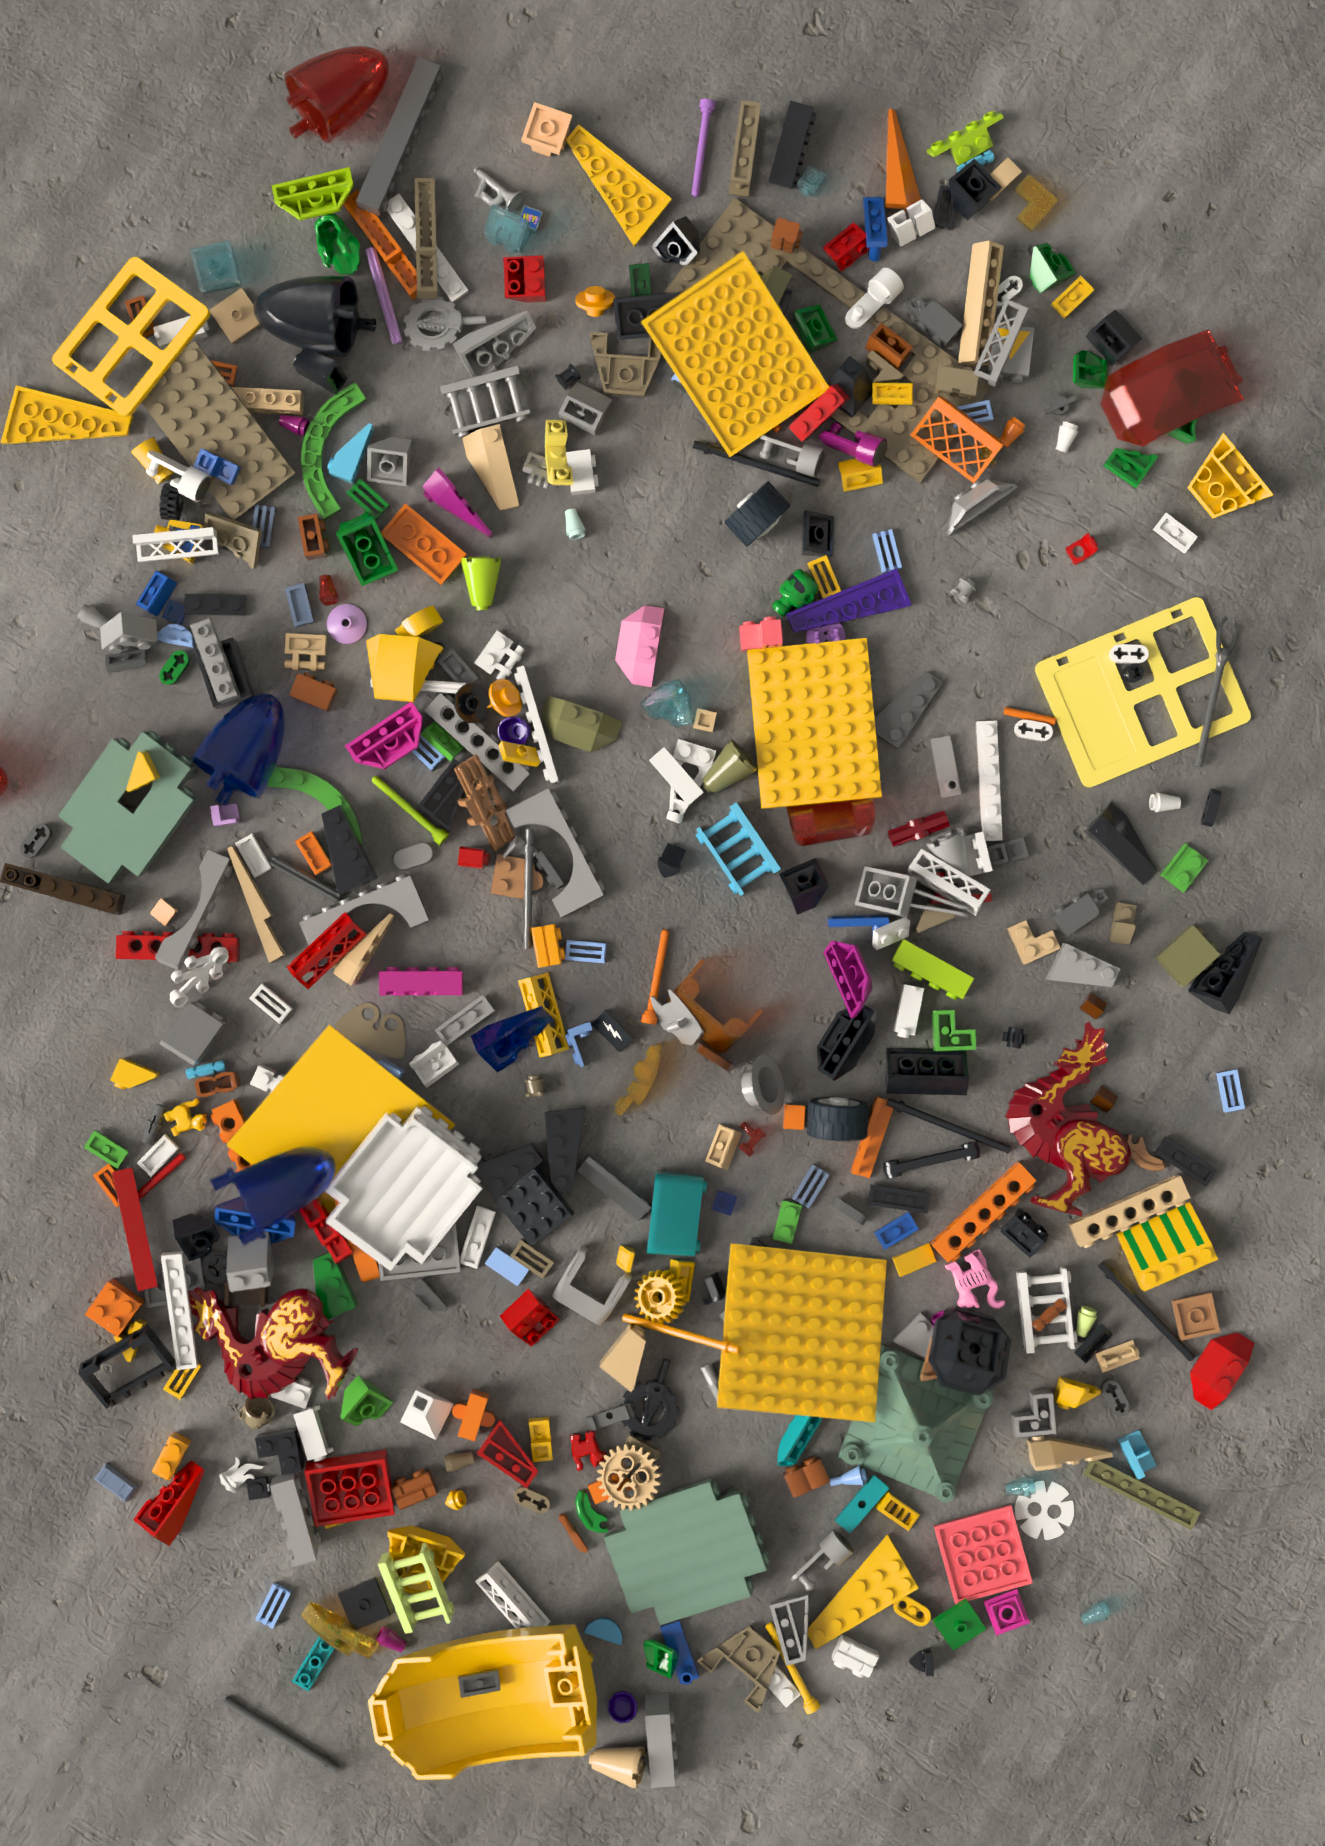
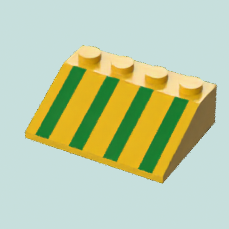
[1116,1202,1218,1292]

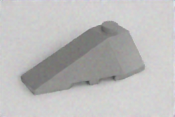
[453,311,536,378]

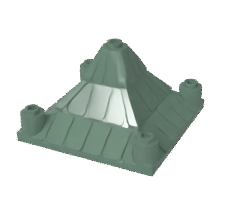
[837,1344,994,1502]

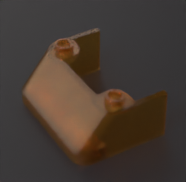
[666,959,763,1053]

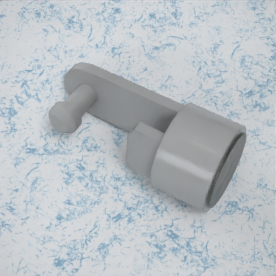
[760,435,825,478]
[791,1530,854,1591]

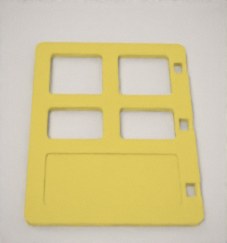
[1035,597,1251,787]

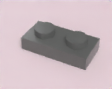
[105,648,147,673]
[534,851,564,888]
[458,1668,501,1698]

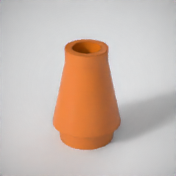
[1000,417,1026,448]

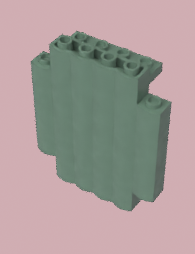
[604,1478,770,1625]

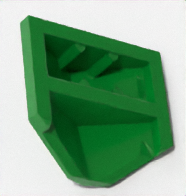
[1073,350,1108,389]
[643,1639,679,1679]

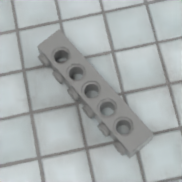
[424,693,530,792]

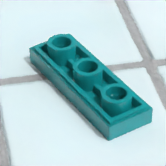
[834,1474,889,1534]
[292,1628,341,1692]

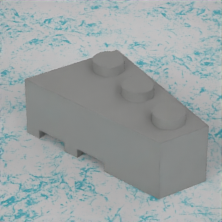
[1046,943,1120,987]
[770,1592,810,1666]

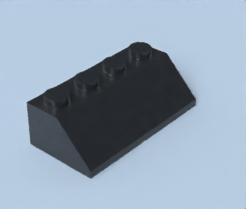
[885,1048,969,1095]

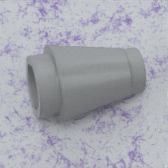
[77,604,109,628]

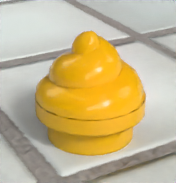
[445,1489,467,1510]

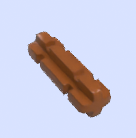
[1032,1298,1067,1332]

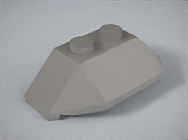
[947,479,1017,536]

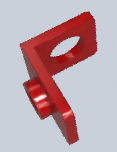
[1065,533,1099,565]

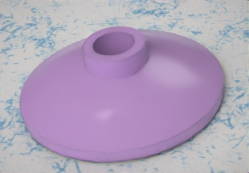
[327,604,367,644]

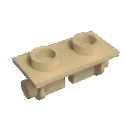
[1095,1340,1140,1373]

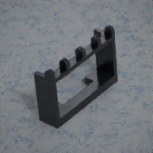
[78,1324,177,1409]

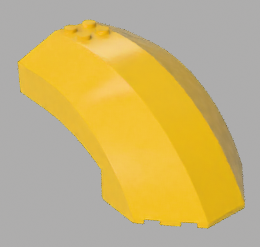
[368,1624,597,1780]

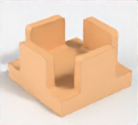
[521,102,573,157]

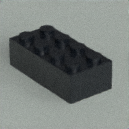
[613,291,684,340]

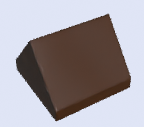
[1079,992,1107,1020]
[1090,1085,1118,1113]

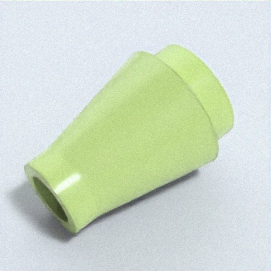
[1076,1306,1098,1337]

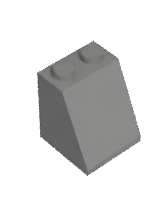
[159,1001,226,1065]
[226,1231,276,1292]

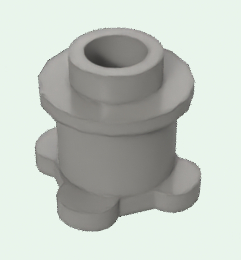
[950,577,976,604]

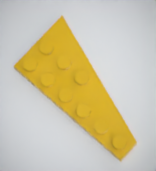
[1,385,133,445]

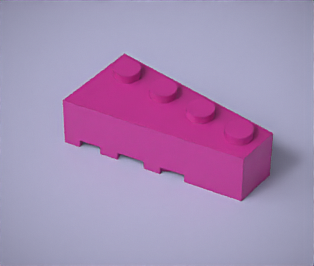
[379,967,463,996]

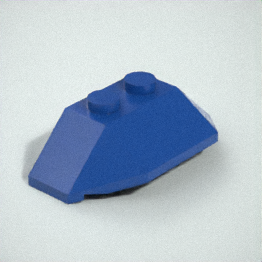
[215,1196,296,1243]

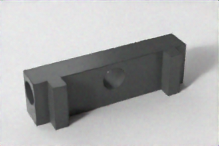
[586,1402,636,1431]

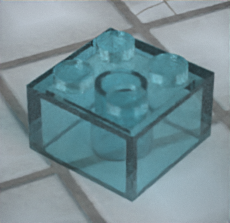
[190,240,242,295]

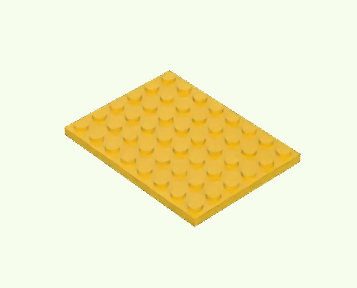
[641,251,829,457]
[747,638,882,809]

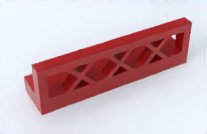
[287,912,367,989]

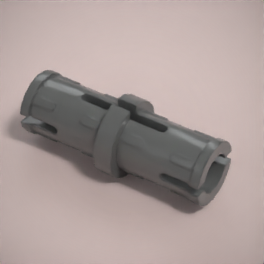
[141,1103,167,1145]

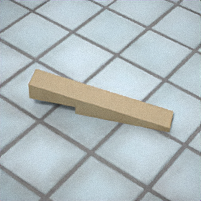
[227,846,286,963]

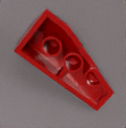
[133,1460,205,1546]

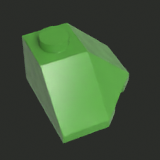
[341,1375,393,1426]

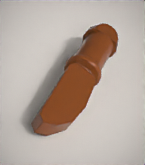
[559,1513,589,1553]

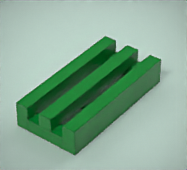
[346,478,390,521]

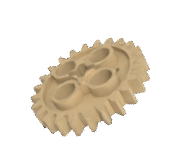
[597,1443,662,1511]

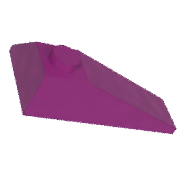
[422,468,493,538]

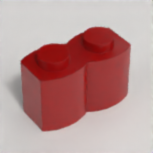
[458,846,490,869]

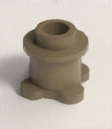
[524,1075,546,1097]

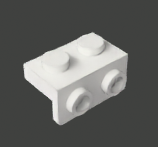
[409,1040,459,1087]

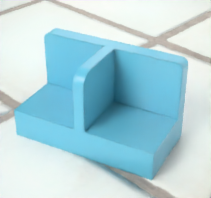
[1117,1430,1156,1480]

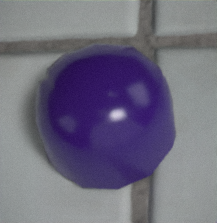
[498,716,530,745]
[608,1691,638,1724]

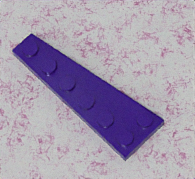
[786,569,912,633]

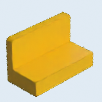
[838,458,883,492]

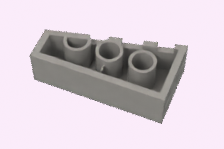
[270,1472,321,1567]
[645,1693,679,1788]

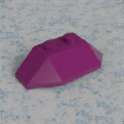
[823,940,873,1019]

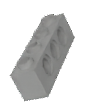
[190,619,241,704]

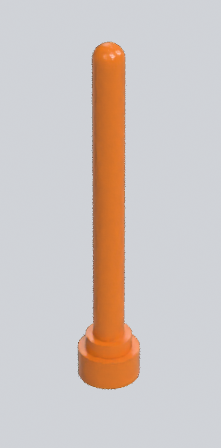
[641,929,669,1025]

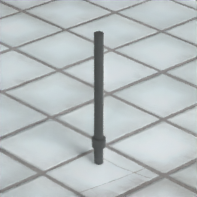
[523,828,535,948]

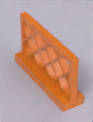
[910,395,1004,483]

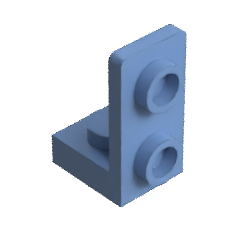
[565,1021,593,1068]

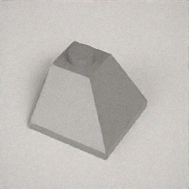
[367,437,411,486]

